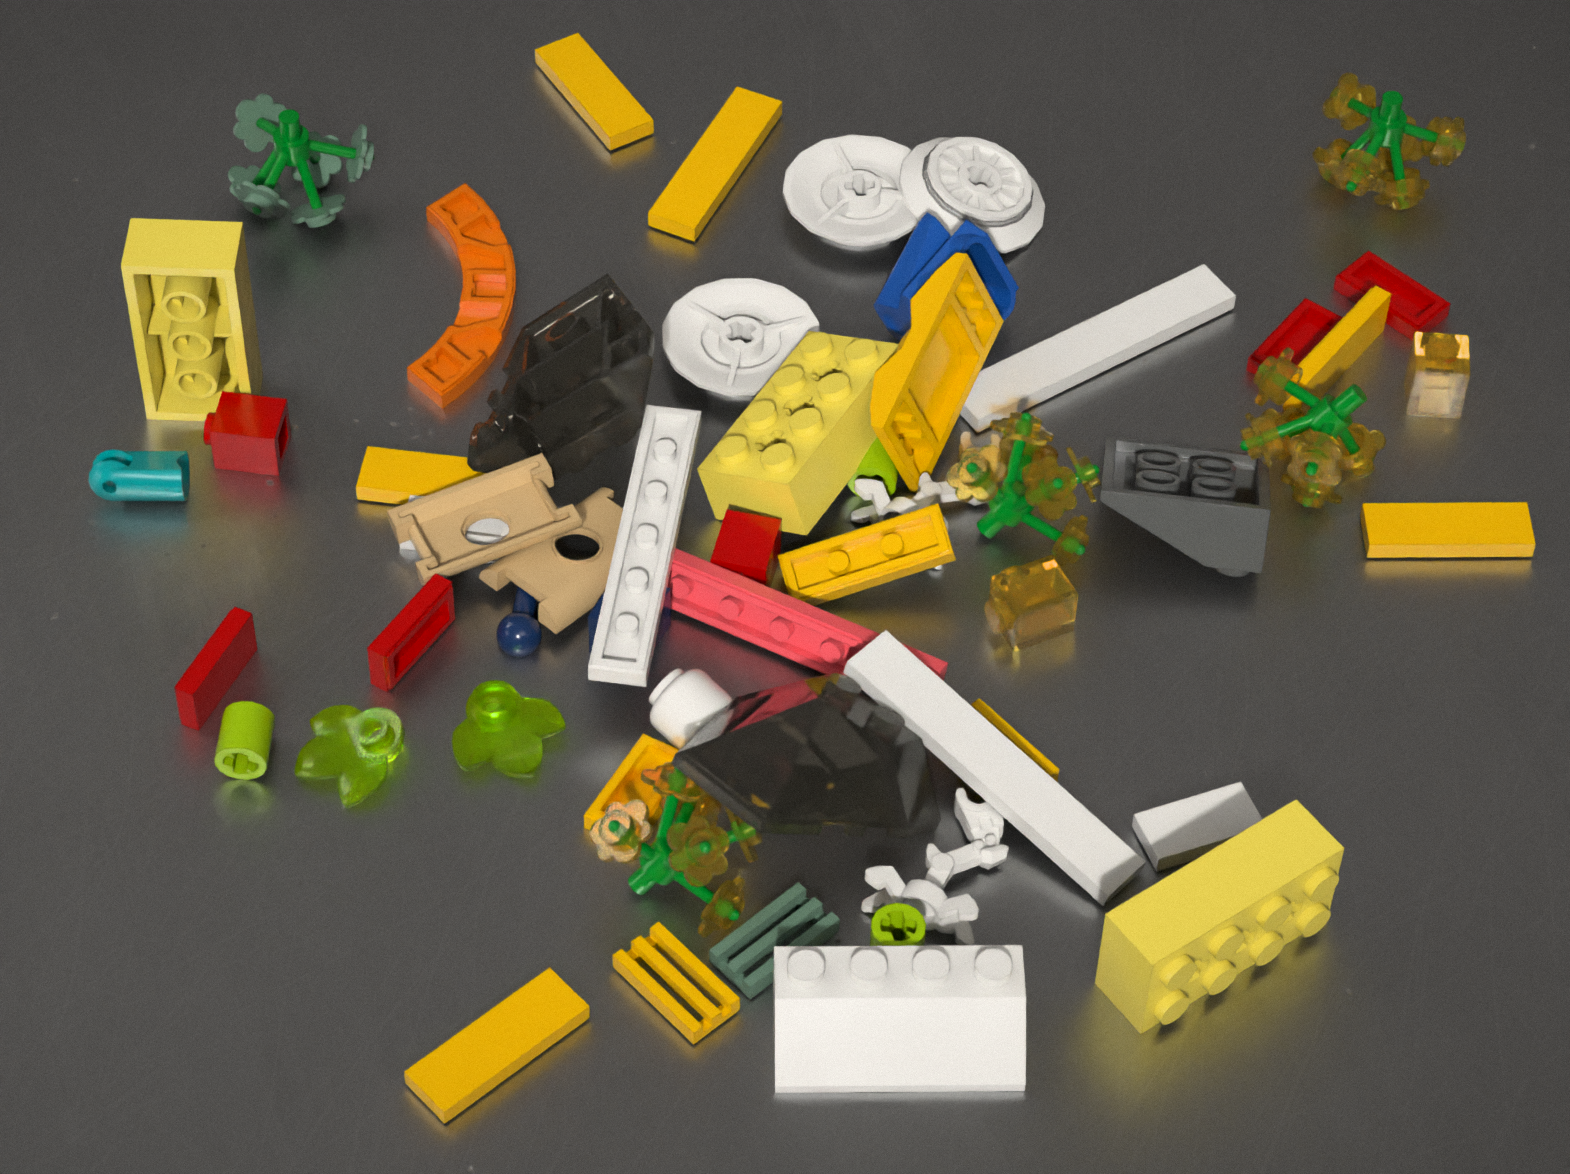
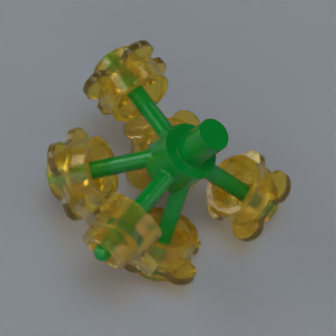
[1312,72,1466,210]
[1239,347,1386,508]

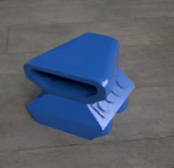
[873,213,1019,341]

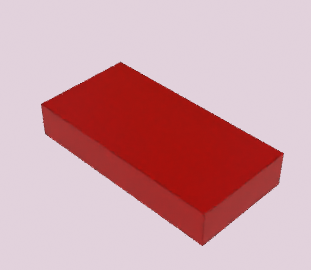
[1333,250,1451,343]
[1246,298,1343,391]
[367,573,455,692]
[174,607,258,731]

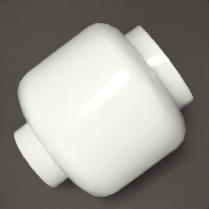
[649,668,735,755]

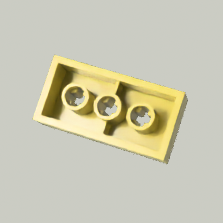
[121,218,263,421]
[697,331,898,536]
[1095,799,1345,1034]

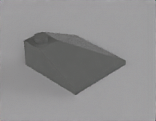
[1100,436,1271,577]

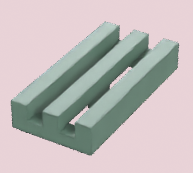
[709,882,840,1000]

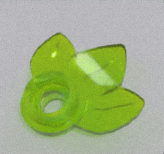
[452,680,566,778]
[294,705,405,808]

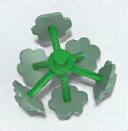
[227,93,375,228]

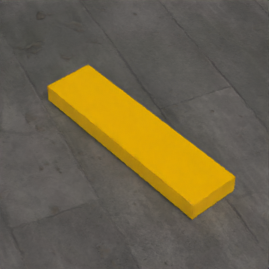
[648,86,782,242]

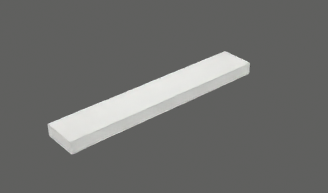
[960,264,1236,433]
[588,405,702,687]
[843,630,1146,906]

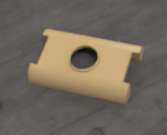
[387,453,582,586]
[479,487,623,634]

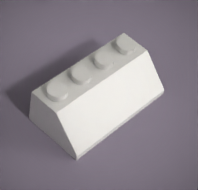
[773,945,1026,1093]

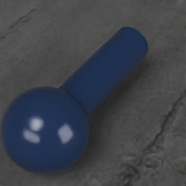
[496,586,542,657]

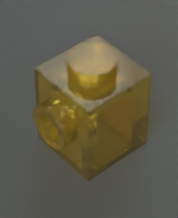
[1405,332,1471,419]
[984,555,1078,652]

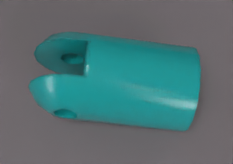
[88,449,190,501]

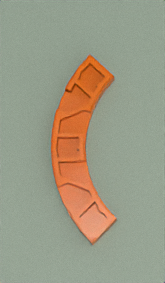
[407,183,516,409]

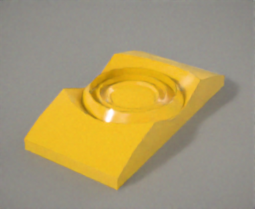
[870,253,1004,493]

